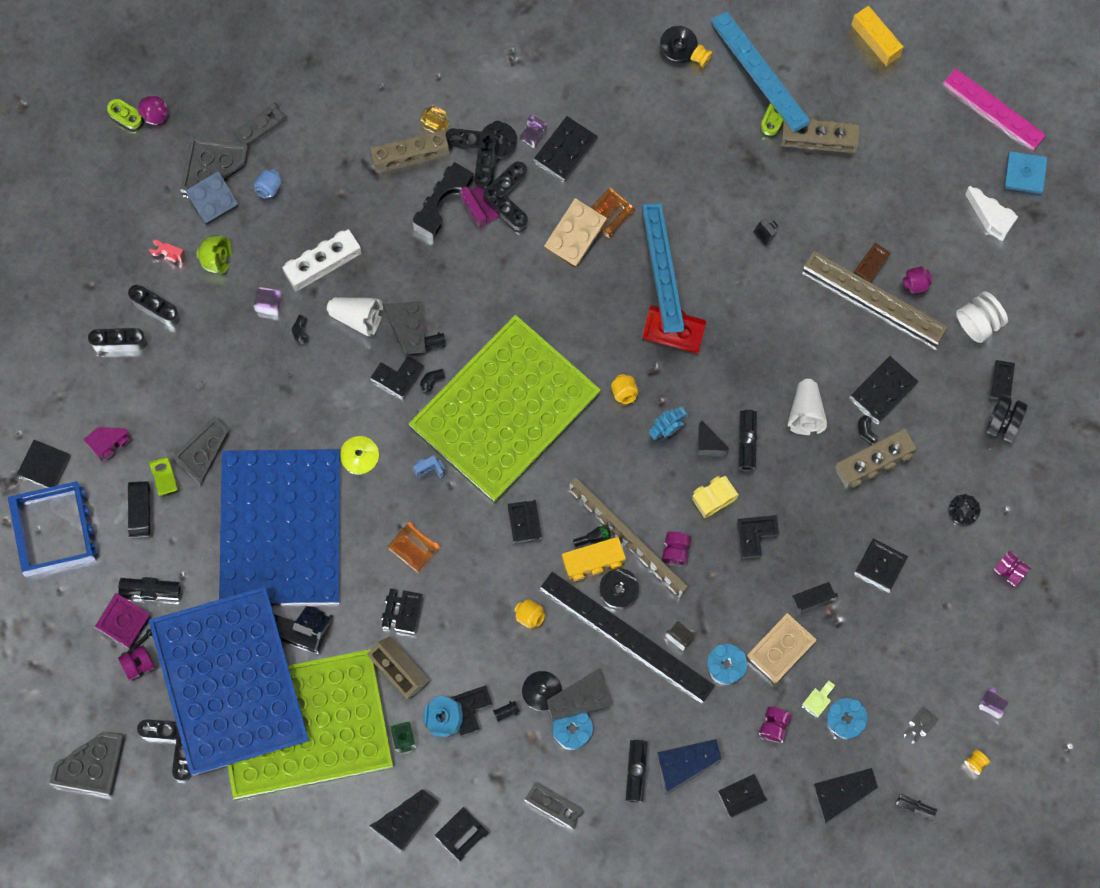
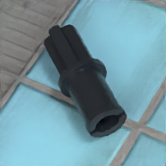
[896,794,937,821]

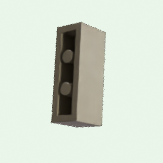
[367,636,429,699]

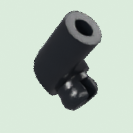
[858,415,878,444]

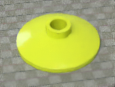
[340,436,379,474]

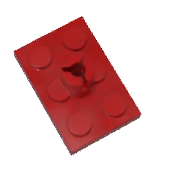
[643,305,707,354]

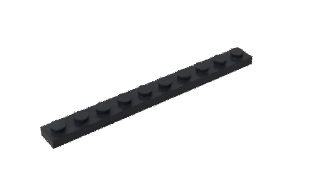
[540,572,715,703]

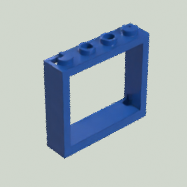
[8,481,97,577]

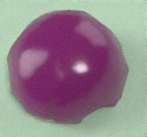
[138,96,169,125]

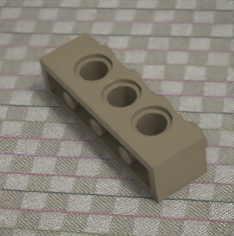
[781,118,860,153]
[370,130,449,173]
[835,429,917,488]

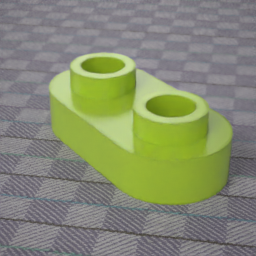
[107,99,142,129]
[761,103,783,136]

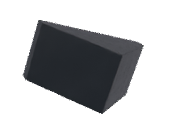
[698,421,729,456]

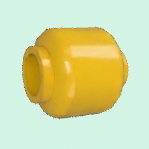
[611,374,639,404]
[515,599,545,629]

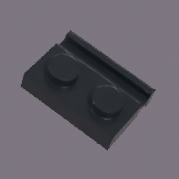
[508,500,542,543]
[293,606,333,639]
[718,774,767,819]

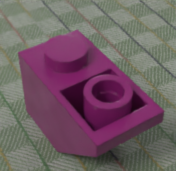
[84,427,132,461]

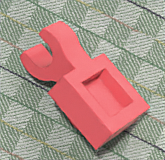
[149,240,185,262]

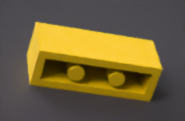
[851,5,904,66]
[561,537,626,581]

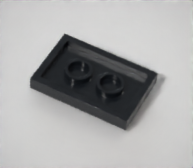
[534,116,598,182]
[850,356,919,423]

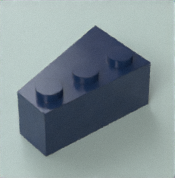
[656,739,721,795]

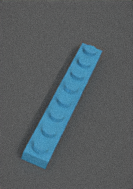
[711,11,810,133]
[642,203,684,332]

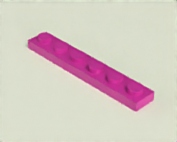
[943,68,1046,151]

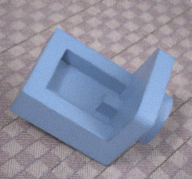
[413,455,445,478]

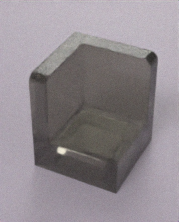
[665,621,697,651]

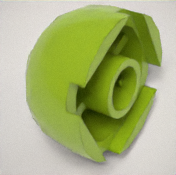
[196,235,232,274]

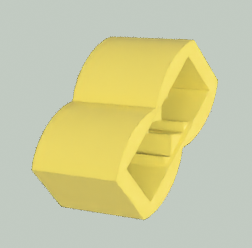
[692,476,739,518]

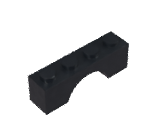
[412,162,474,240]

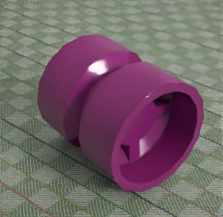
[662,532,691,566]
[994,550,1032,587]
[118,645,155,681]
[759,707,792,743]

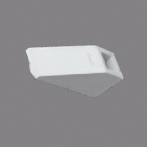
[965,186,1018,241]

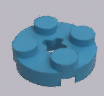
[707,644,747,685]
[423,696,463,737]
[827,698,868,739]
[553,713,593,750]

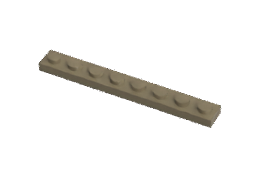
[804,251,948,345]
[570,477,688,596]

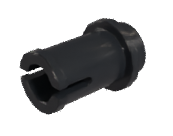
[424,332,446,349]
[493,701,520,722]

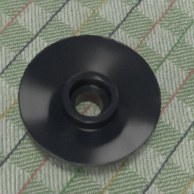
[660,26,698,61]
[522,671,562,711]

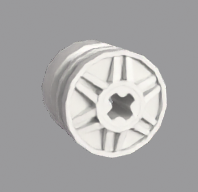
[956,291,1008,343]

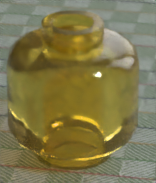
[420,106,449,132]

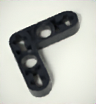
[445,128,499,188]
[483,161,528,231]
[137,719,191,782]

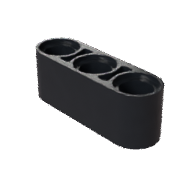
[128,285,180,326]
[88,328,147,352]
[128,481,150,538]
[274,614,326,654]

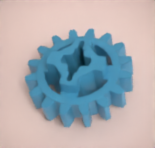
[649,407,688,440]

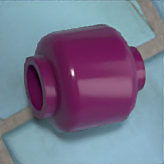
[903,266,932,294]

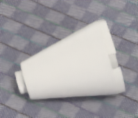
[327,297,383,336]
[788,379,827,435]

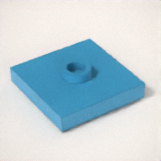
[1004,151,1047,194]

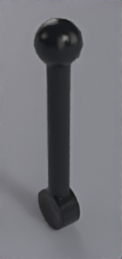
[121,629,153,656]

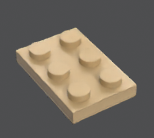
[544,198,608,268]
[747,613,817,684]

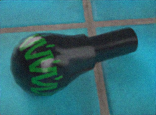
[573,526,611,547]

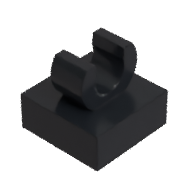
[753,219,779,246]

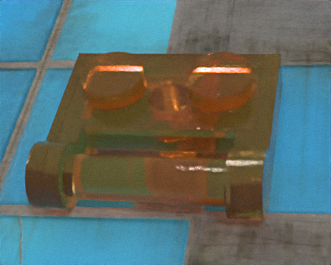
[590,187,635,238]
[387,521,441,573]

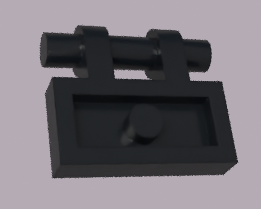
[381,588,423,634]

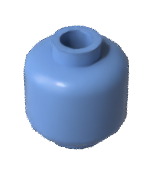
[254,169,282,198]

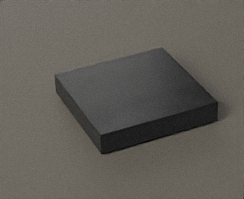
[17,440,70,488]
[855,538,908,592]

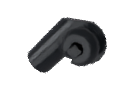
[292,315,308,343]
[420,369,445,392]

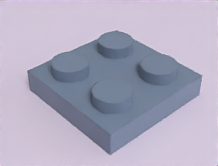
[185,171,238,224]

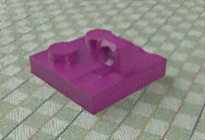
[94,593,150,648]

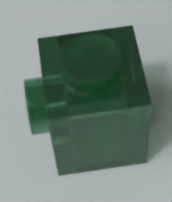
[390,721,416,754]

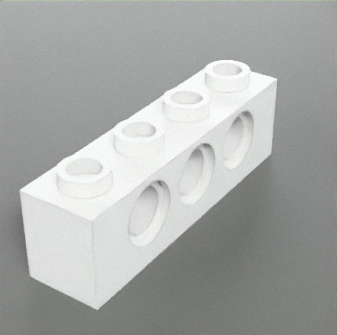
[282,229,362,292]

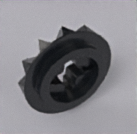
[949,494,981,525]

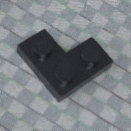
[370,356,424,399]
[737,515,779,559]
[451,685,492,737]

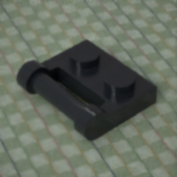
[434,807,489,862]

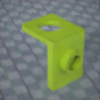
[149,457,178,496]

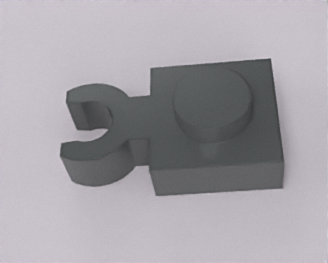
[904,706,938,744]

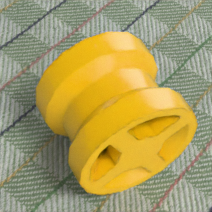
[690,44,713,68]
[964,749,990,775]

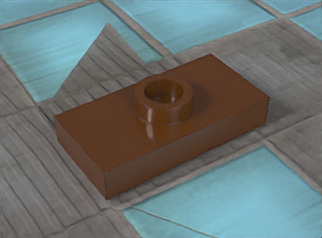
[853,243,891,282]

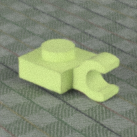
[802,681,835,717]

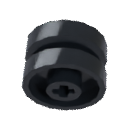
[986,393,1028,443]

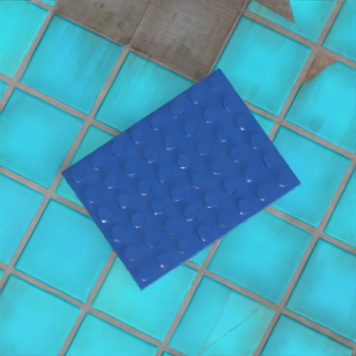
[219,449,340,605]
[149,586,309,776]

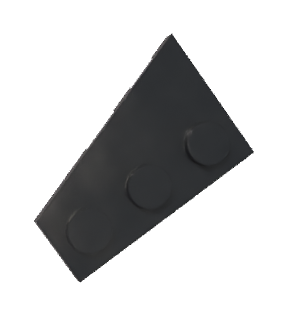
[813,768,878,823]
[369,789,439,851]

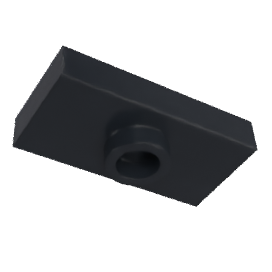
[990,360,1015,400]

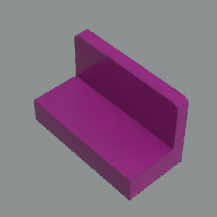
[460,186,499,228]

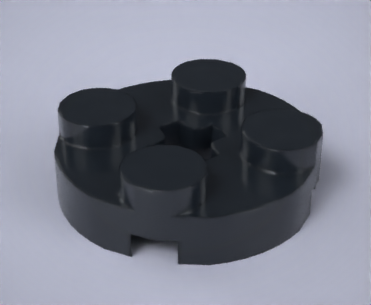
[482,121,517,159]
[599,568,639,609]

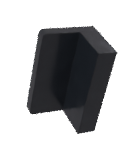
[792,582,838,615]

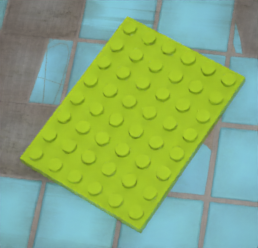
[409,315,601,502]
[227,649,393,799]

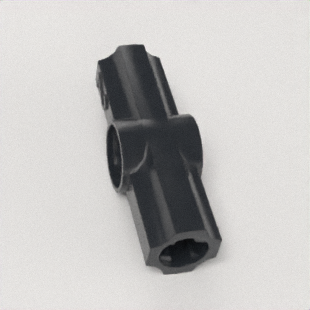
[738,410,757,471]
[118,577,180,601]
[625,740,648,803]

